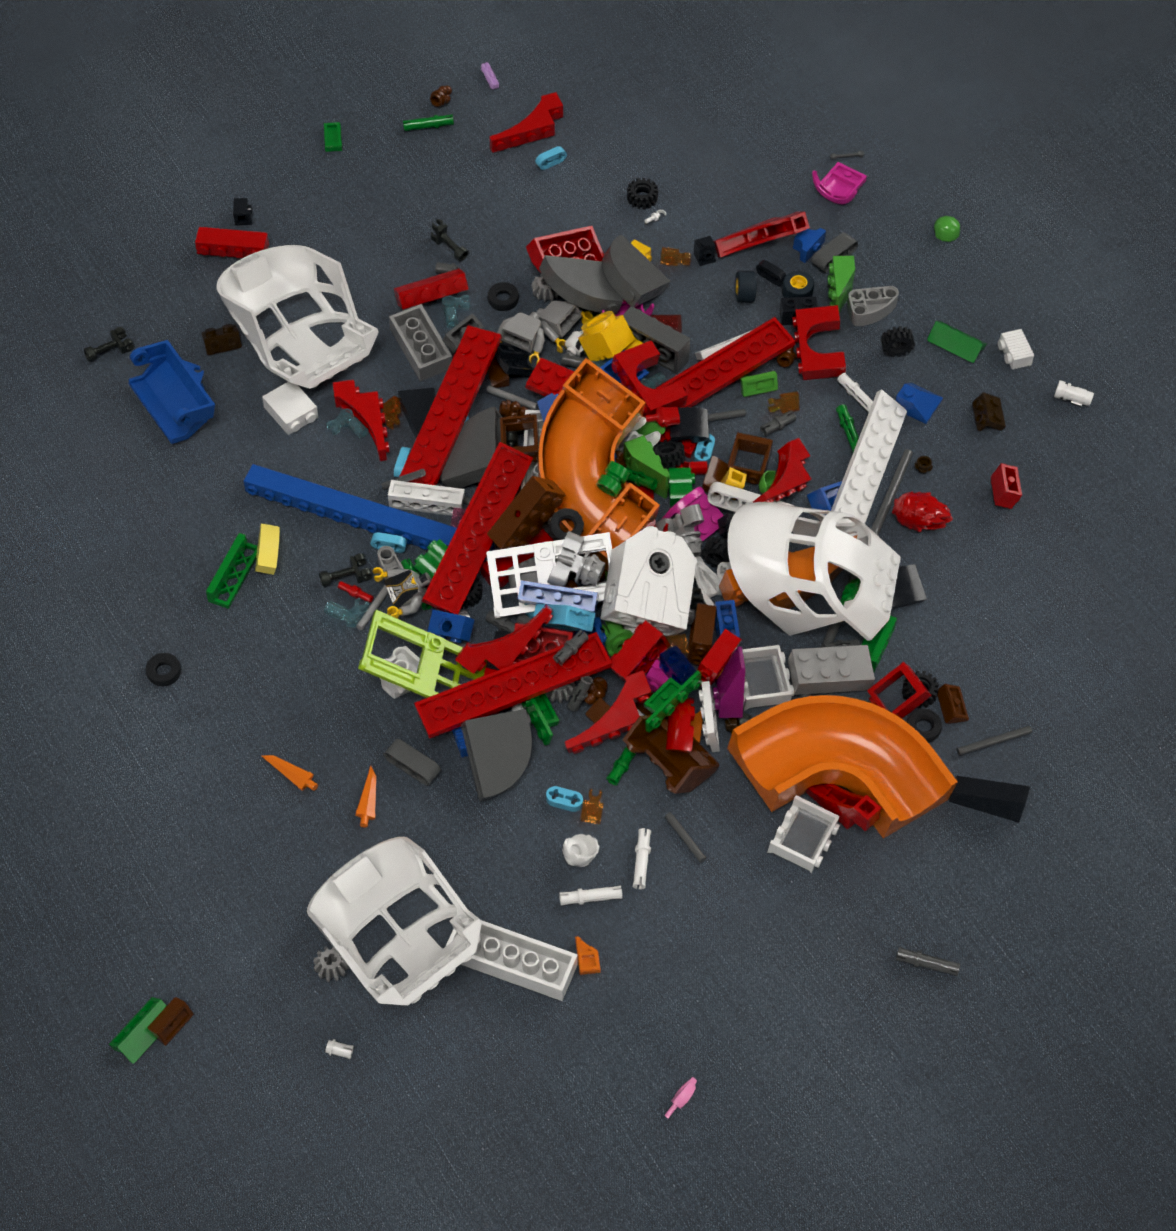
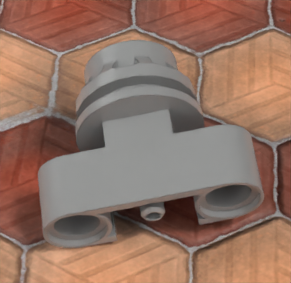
[655,504,704,557]
[547,531,606,587]

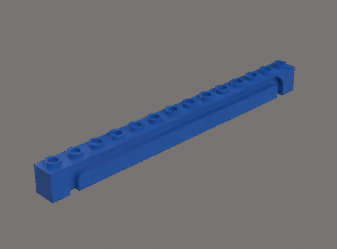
[244,464,494,563]

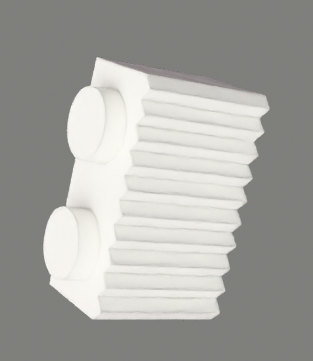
[998,329,1034,370]

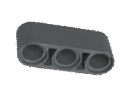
[811,232,858,273]
[383,739,441,786]

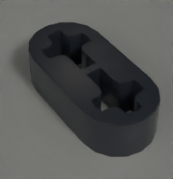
[756,260,786,286]

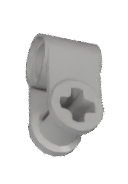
[377,546,404,580]

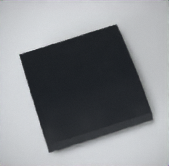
[495,343,534,376]
[670,407,710,443]
[892,564,927,609]

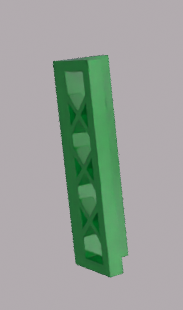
[206,533,258,609]

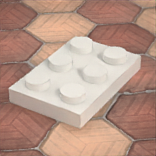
[699,681,720,752]

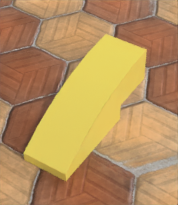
[255,523,280,575]

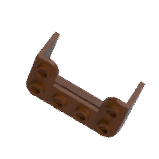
[622,715,720,794]

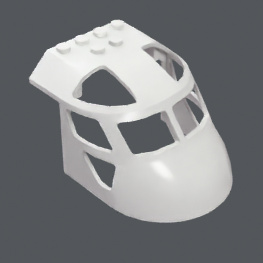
[217,245,379,389]
[728,502,901,641]
[307,837,482,1006]

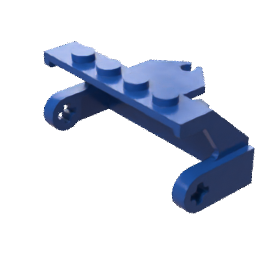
[128,340,215,444]

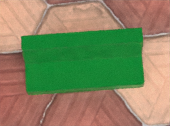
[927,321,987,363]
[862,615,897,673]
[109,997,167,1064]

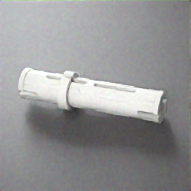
[837,373,873,413]
[632,828,651,889]
[559,885,622,906]

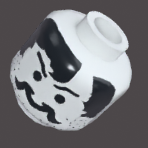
[565,331,586,357]

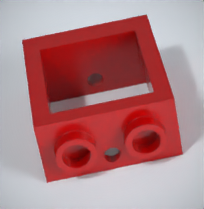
[697,629,742,686]
[867,662,932,719]

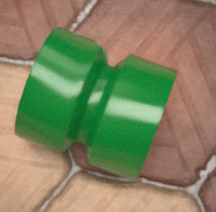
[596,461,631,497]

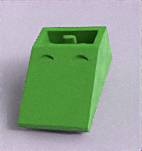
[827,256,855,313]
[623,435,670,499]

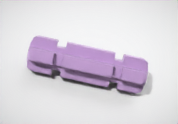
[481,62,499,90]

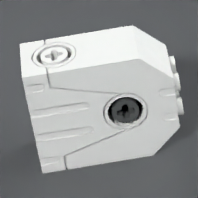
[600,526,697,637]

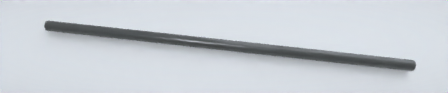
[799,449,913,698]

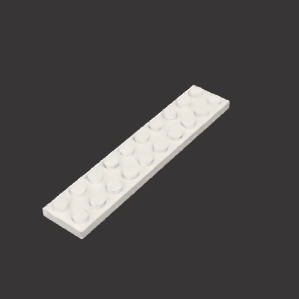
[831,389,907,536]

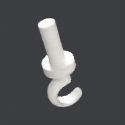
[645,210,666,224]

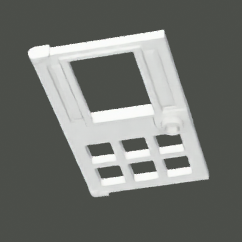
[487,532,612,619]

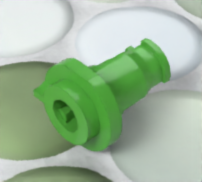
[602,620,633,656]

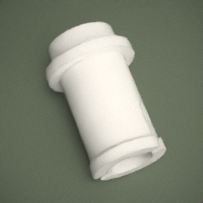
[325,1039,354,1059]

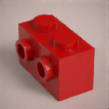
[991,463,1022,509]

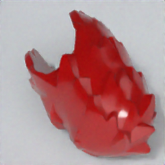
[892,491,953,532]

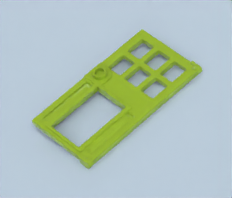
[358,610,488,698]

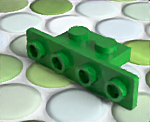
[644,670,702,733]
[521,693,559,746]

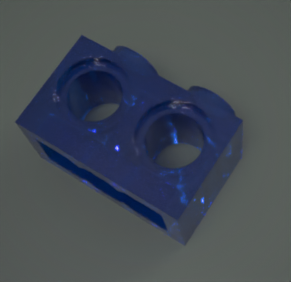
[659,645,696,685]

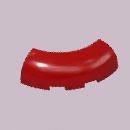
[666,697,695,753]

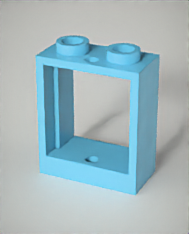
[534,604,595,632]

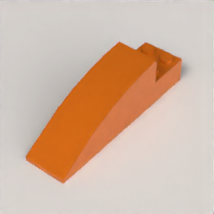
[719,535,858,609]

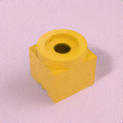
[578,311,636,362]

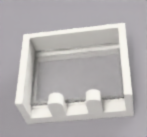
[742,645,794,711]
[767,795,840,873]

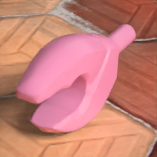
[664,1077,697,1119]

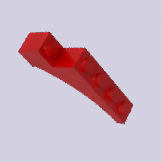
[489,92,563,153]
[714,211,810,258]
[333,380,390,461]
[753,438,812,503]
[455,604,553,674]
[564,670,652,754]
[805,783,882,831]

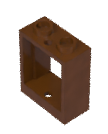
[500,414,540,462]
[727,432,773,485]
[686,603,717,665]

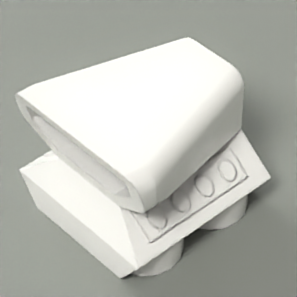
[380,646,420,699]

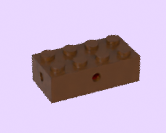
[487,476,566,549]

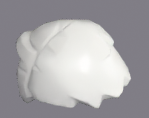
[562,834,599,867]

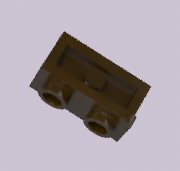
[201,324,242,355]
[972,392,1006,431]

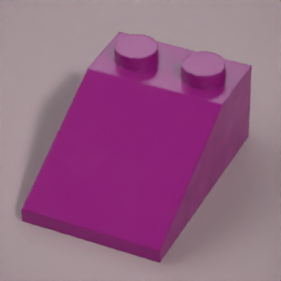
[713,647,745,718]

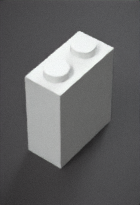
[262,382,318,435]

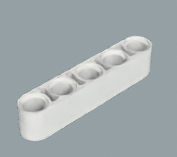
[707,482,794,512]

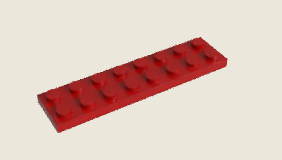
[656,317,796,408]

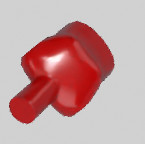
[645,407,680,427]

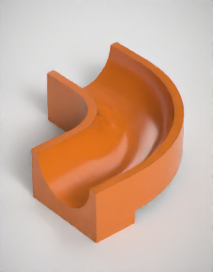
[537,358,660,571]
[727,695,958,839]

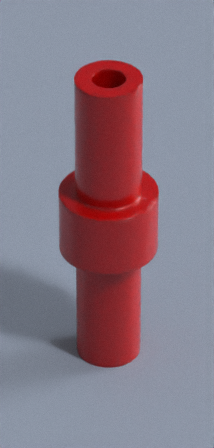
[338,581,373,603]

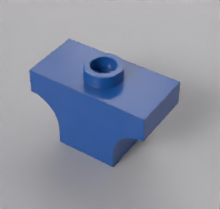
[793,228,826,263]

